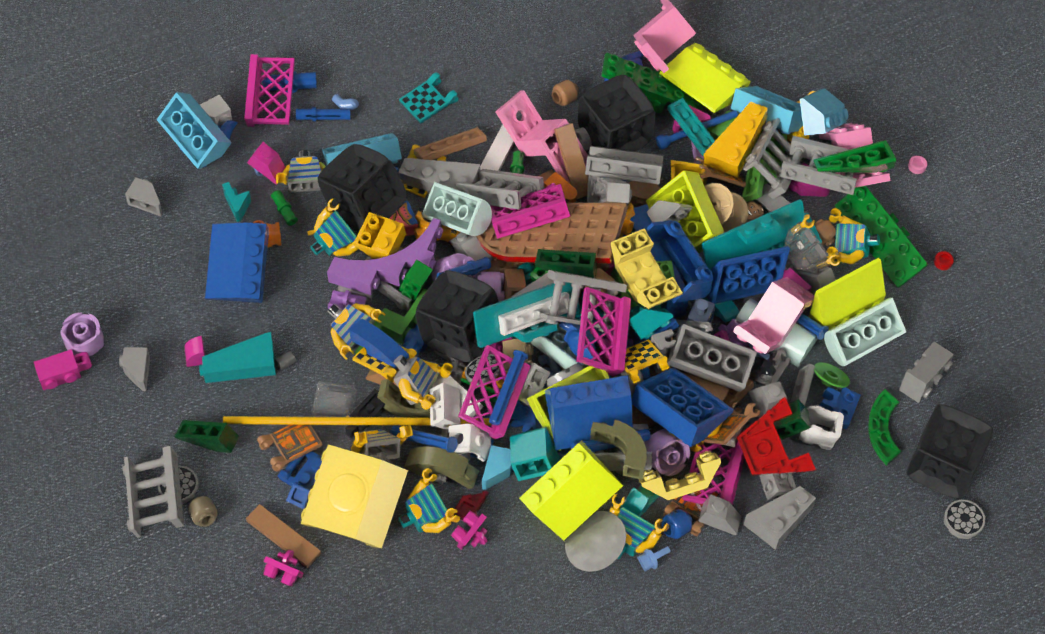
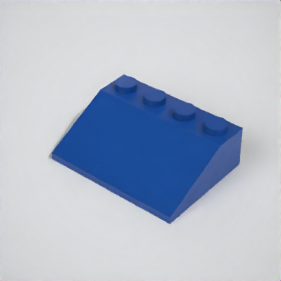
[205,223,269,303]
[706,246,790,304]
[631,367,734,447]
[545,375,633,450]

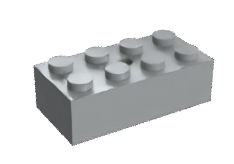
[667,324,757,392]

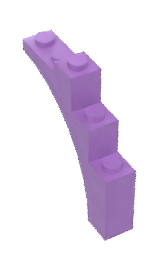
[327,218,443,295]

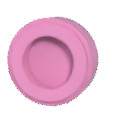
[908,156,927,174]

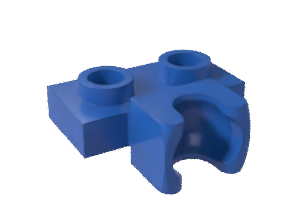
[818,387,861,429]

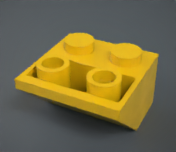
[353,212,406,259]

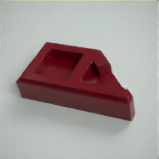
[454,491,489,520]

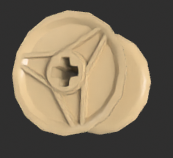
[705,183,748,232]

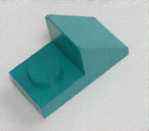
[222,182,251,222]
[620,485,660,517]

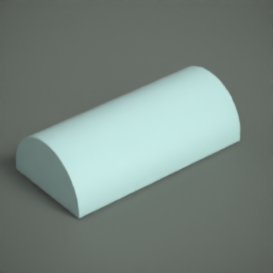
[422,182,492,236]
[736,298,818,367]
[824,298,906,366]
[530,322,598,369]

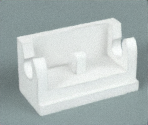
[430,383,460,429]

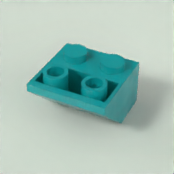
[629,304,674,339]
[510,427,560,481]

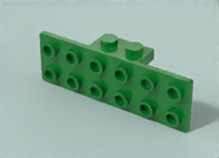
[601,53,703,114]
[835,186,928,288]

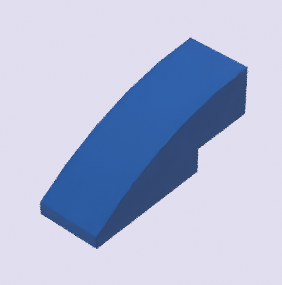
[349,319,409,369]

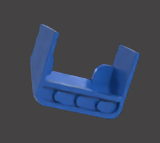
[645,220,713,303]

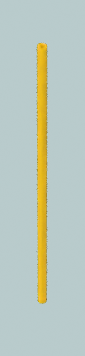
[223,416,491,426]

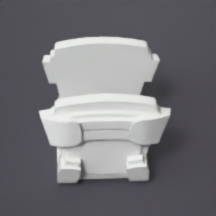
[799,405,844,450]
[448,424,491,462]

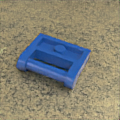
[278,451,322,489]

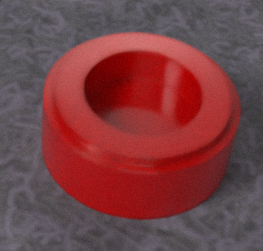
[934,251,954,270]

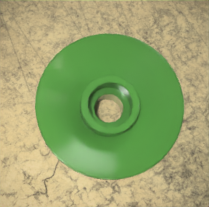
[814,362,850,388]

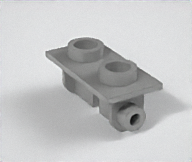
[755,348,791,385]

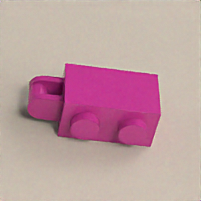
[34,349,92,390]

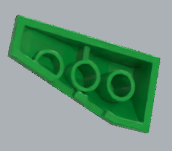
[813,140,896,173]

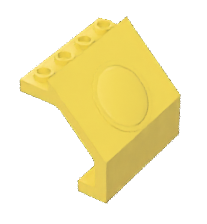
[301,445,408,548]

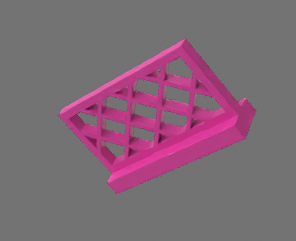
[244,54,295,127]
[490,184,570,239]
[577,287,631,377]
[458,345,531,439]
[683,434,745,505]

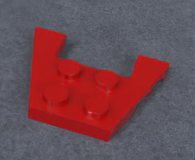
[737,397,816,475]

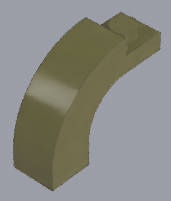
[377,379,430,418]
[590,420,647,480]
[404,446,479,489]

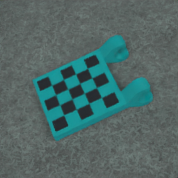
[399,72,458,124]

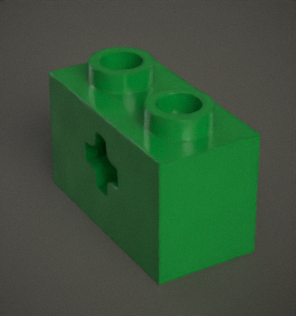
[399,259,433,301]

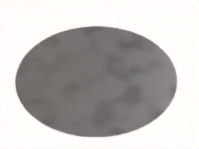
[565,511,626,572]

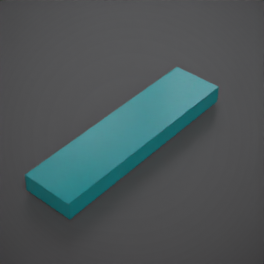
[667,98,715,157]

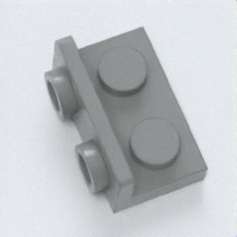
[759,473,796,500]

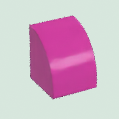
[185,336,205,367]

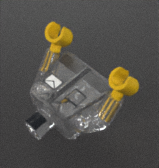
[783,214,841,271]

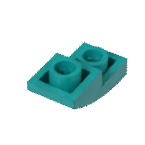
[702,297,740,323]

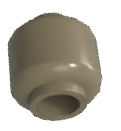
[188,496,218,527]

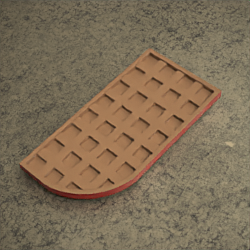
[477,203,628,264]

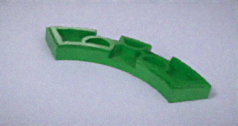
[868,389,901,466]

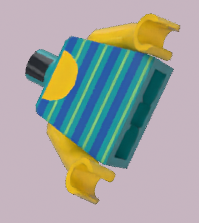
[310,198,359,256]
[826,208,880,264]
[399,468,460,533]
[609,494,669,559]

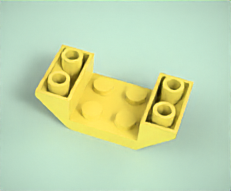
[611,228,683,309]
[639,451,721,500]

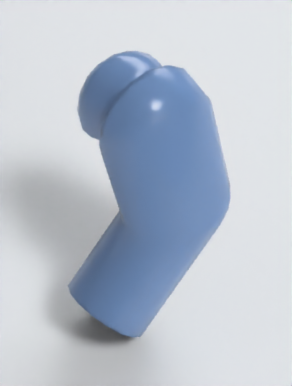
[332,94,359,110]

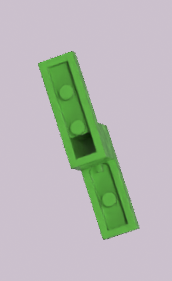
[742,133,787,202]
[355,288,427,355]

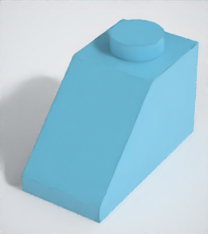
[482,445,513,490]

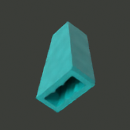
[199,332,276,383]

